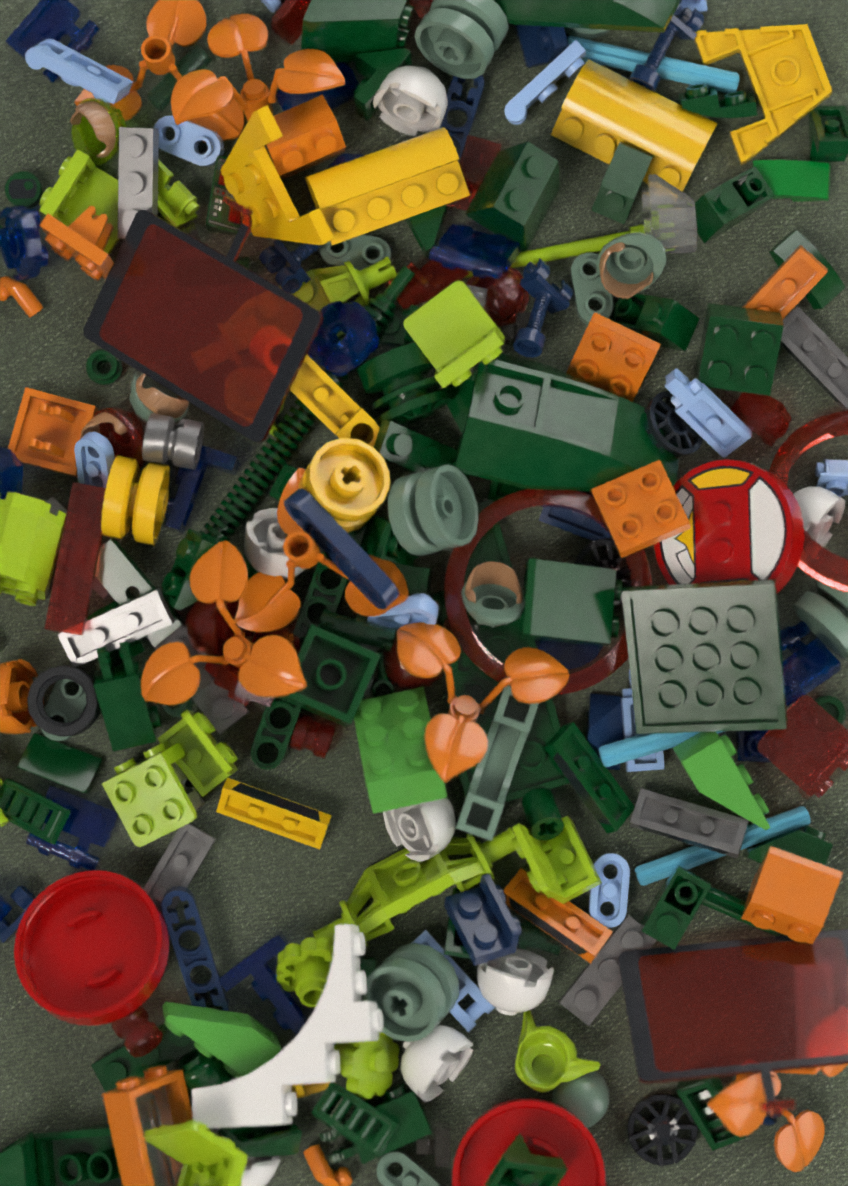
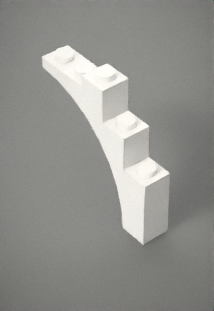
[192,924,383,1128]

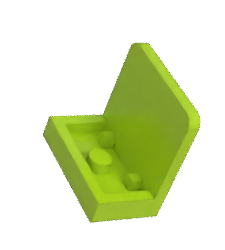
[39,149,119,254]
[404,280,505,388]
[157,710,239,797]
[101,742,197,847]
[512,816,602,904]
[144,1120,248,1186]

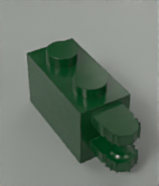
[94,641,162,752]
[319,1084,432,1164]

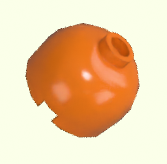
[0,659,44,735]

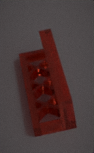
[44,482,106,636]

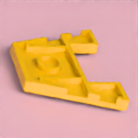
[694,24,832,165]
[220,105,334,246]

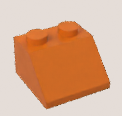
[265,94,346,180]
[741,846,843,945]

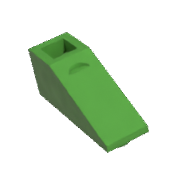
[673,731,771,830]
[162,1002,281,1078]

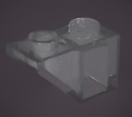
[642,174,697,254]

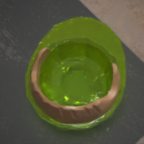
[70,98,127,166]

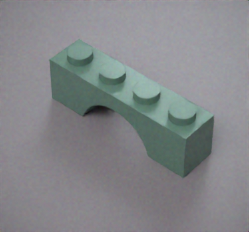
[456,686,539,841]

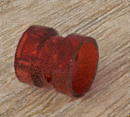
[289,713,336,759]
[111,1005,163,1057]

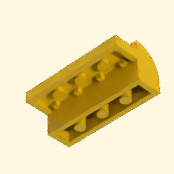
[550,59,718,199]
[305,127,470,246]

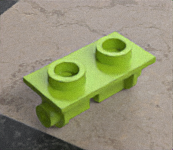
[158,158,200,228]

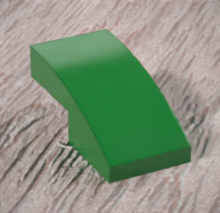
[753,160,831,202]

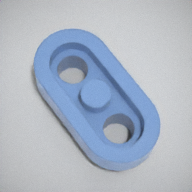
[154,116,224,166]
[74,432,115,501]
[367,593,439,632]
[588,853,630,928]

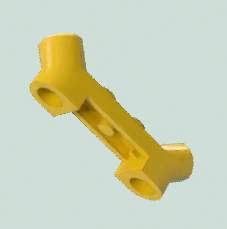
[250,325,380,447]

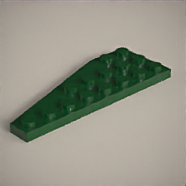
[451,499,570,802]

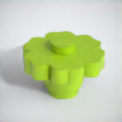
[276,937,334,1007]
[334,1032,399,1099]

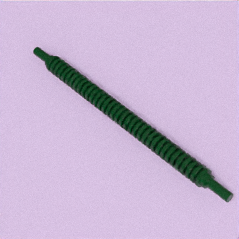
[171,266,415,607]

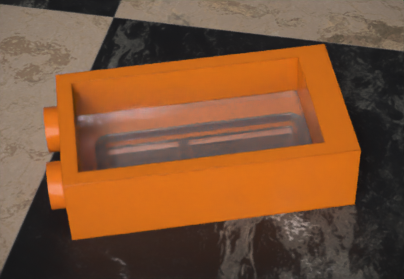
[102,1065,193,1186]

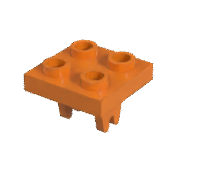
[39,206,114,281]
[566,312,661,402]
[5,387,98,478]
[591,460,691,558]

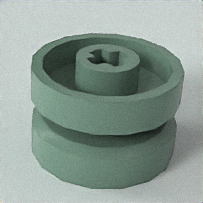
[415,0,509,79]
[388,464,479,556]
[792,568,848,661]
[363,943,459,1042]

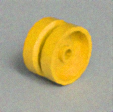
[299,438,390,533]
[101,456,170,545]

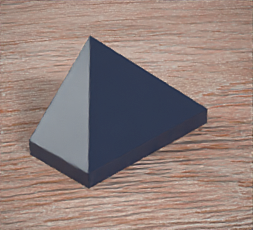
[586,694,623,770]

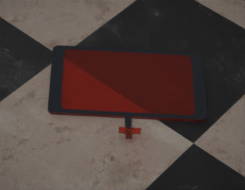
[83,196,323,442]
[618,929,848,1116]

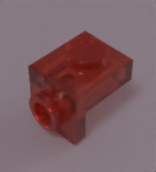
[730,392,792,447]

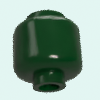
[178,1048,232,1100]

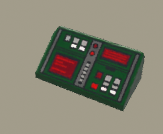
[206,155,245,235]

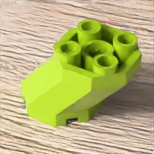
[0,492,67,606]

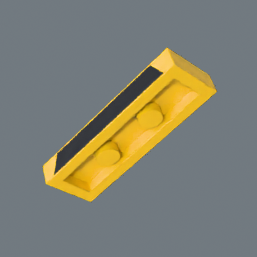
[216,778,332,850]

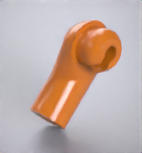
[0,276,44,318]
[303,1144,353,1186]

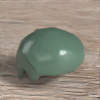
[552,1071,610,1128]

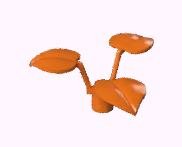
[74,0,245,143]
[171,14,345,125]
[234,467,409,632]
[141,541,307,705]
[396,622,570,782]
[707,1006,848,1172]

